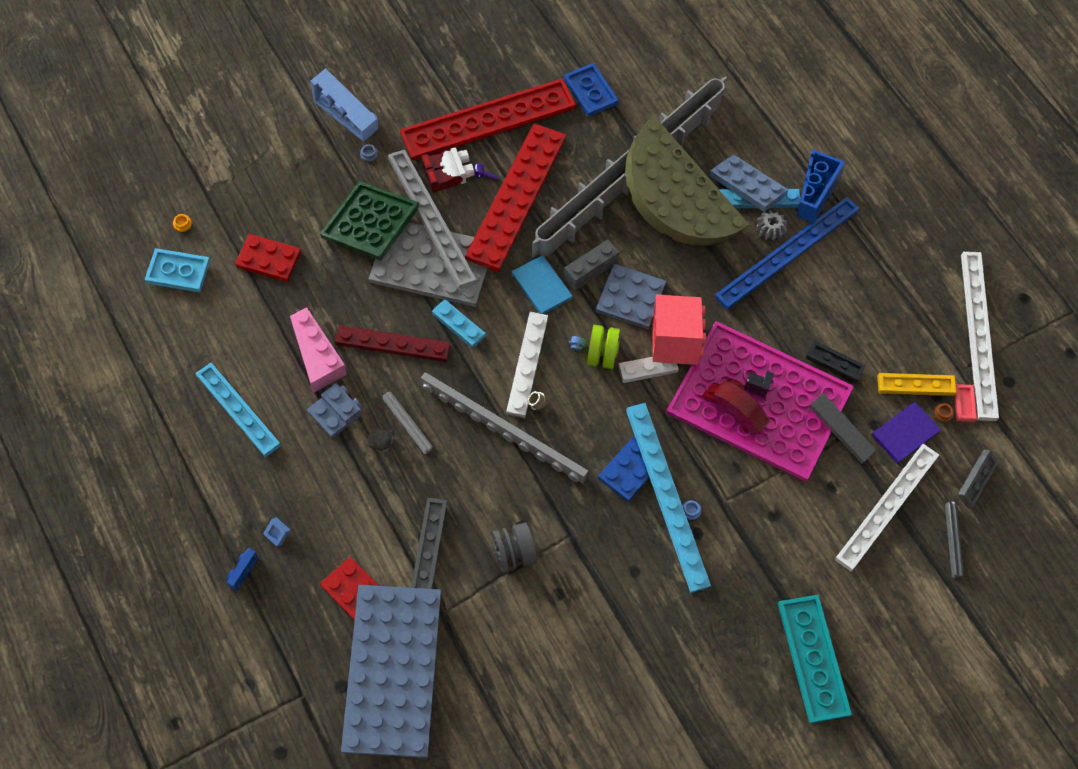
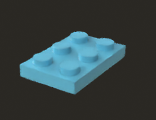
[145,248,210,292]

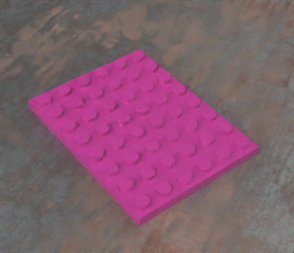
[666,321,854,482]

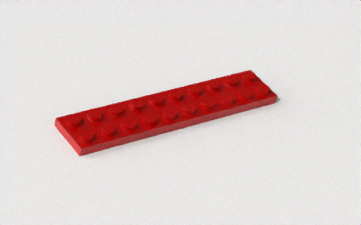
[400,78,576,161]
[465,123,566,272]

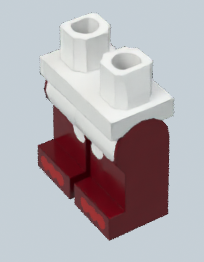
[421,147,474,193]

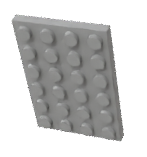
[369,222,488,307]

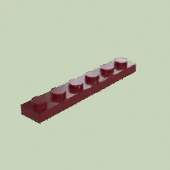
[335,325,450,362]

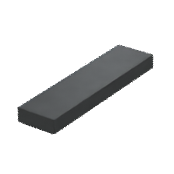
[809,393,876,464]

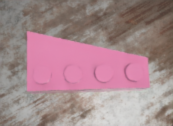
[290,307,347,393]

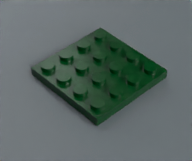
[320,181,420,261]

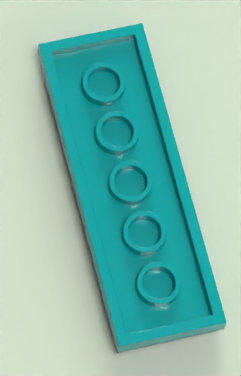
[778,595,852,724]

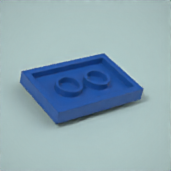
[563,63,619,117]
[598,435,650,502]

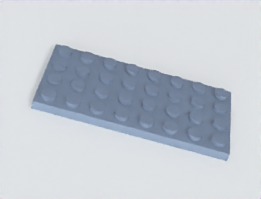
[341,585,441,758]

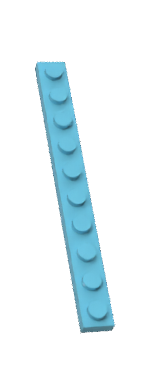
[626,403,711,593]

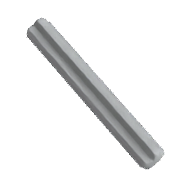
[383,392,433,454]

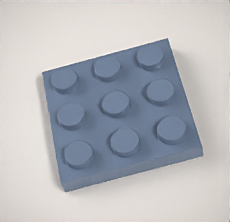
[596,264,666,330]

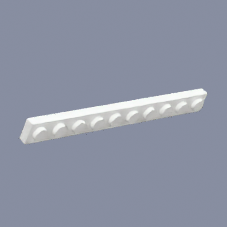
[961,252,999,421]

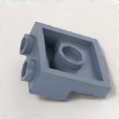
[307,383,362,439]

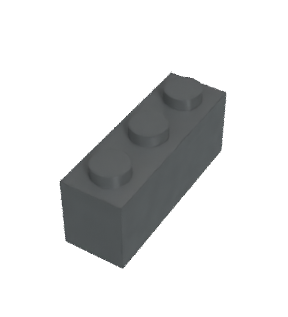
[563,240,619,292]

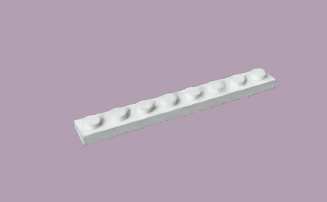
[835,444,939,572]

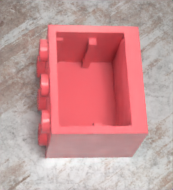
[652,295,706,365]

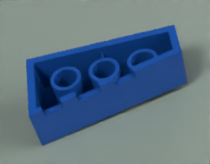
[797,149,845,223]

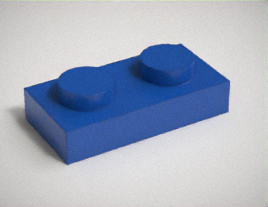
[226,548,258,592]

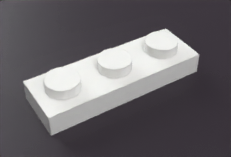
[618,357,679,383]

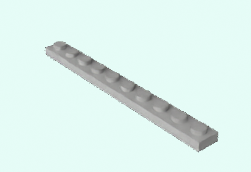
[388,150,476,290]
[421,372,588,484]

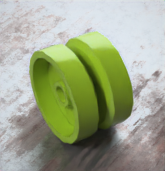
[587,325,620,370]

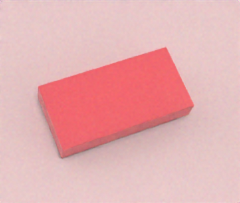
[954,384,977,422]

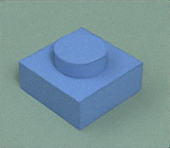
[263,517,290,547]

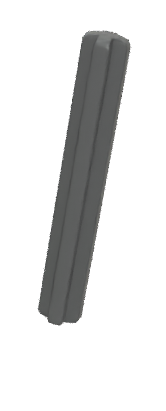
[945,502,964,578]

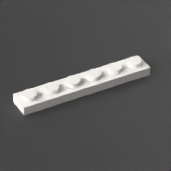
[506,312,548,418]

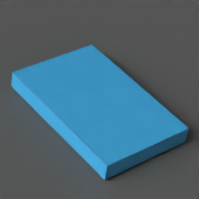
[512,255,573,314]

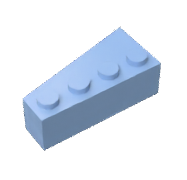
[310,68,378,142]

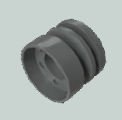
[492,522,537,572]

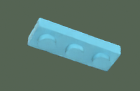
[432,299,485,349]

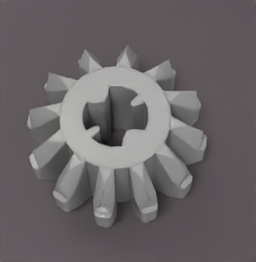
[756,210,787,241]

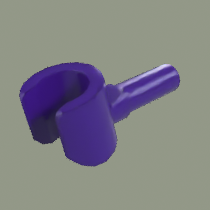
[474,164,498,180]

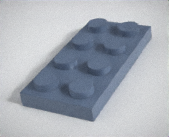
[710,154,788,212]

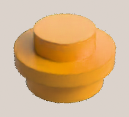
[173,214,192,232]

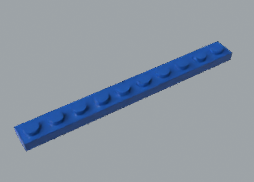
[714,197,860,310]

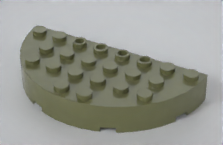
[625,115,749,246]

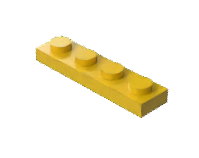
[877,373,956,396]

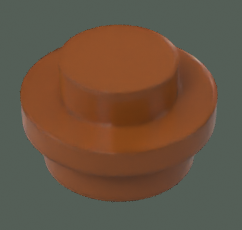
[934,403,954,422]

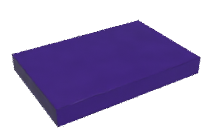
[871,402,941,464]

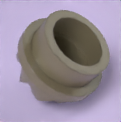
[528,391,548,410]

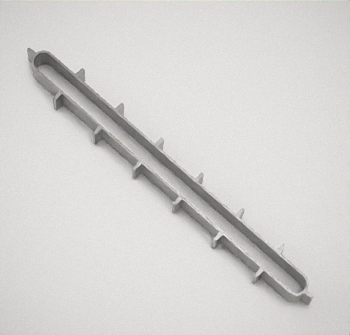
[532,76,727,259]

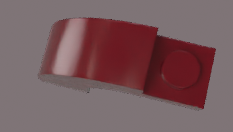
[702,381,770,434]

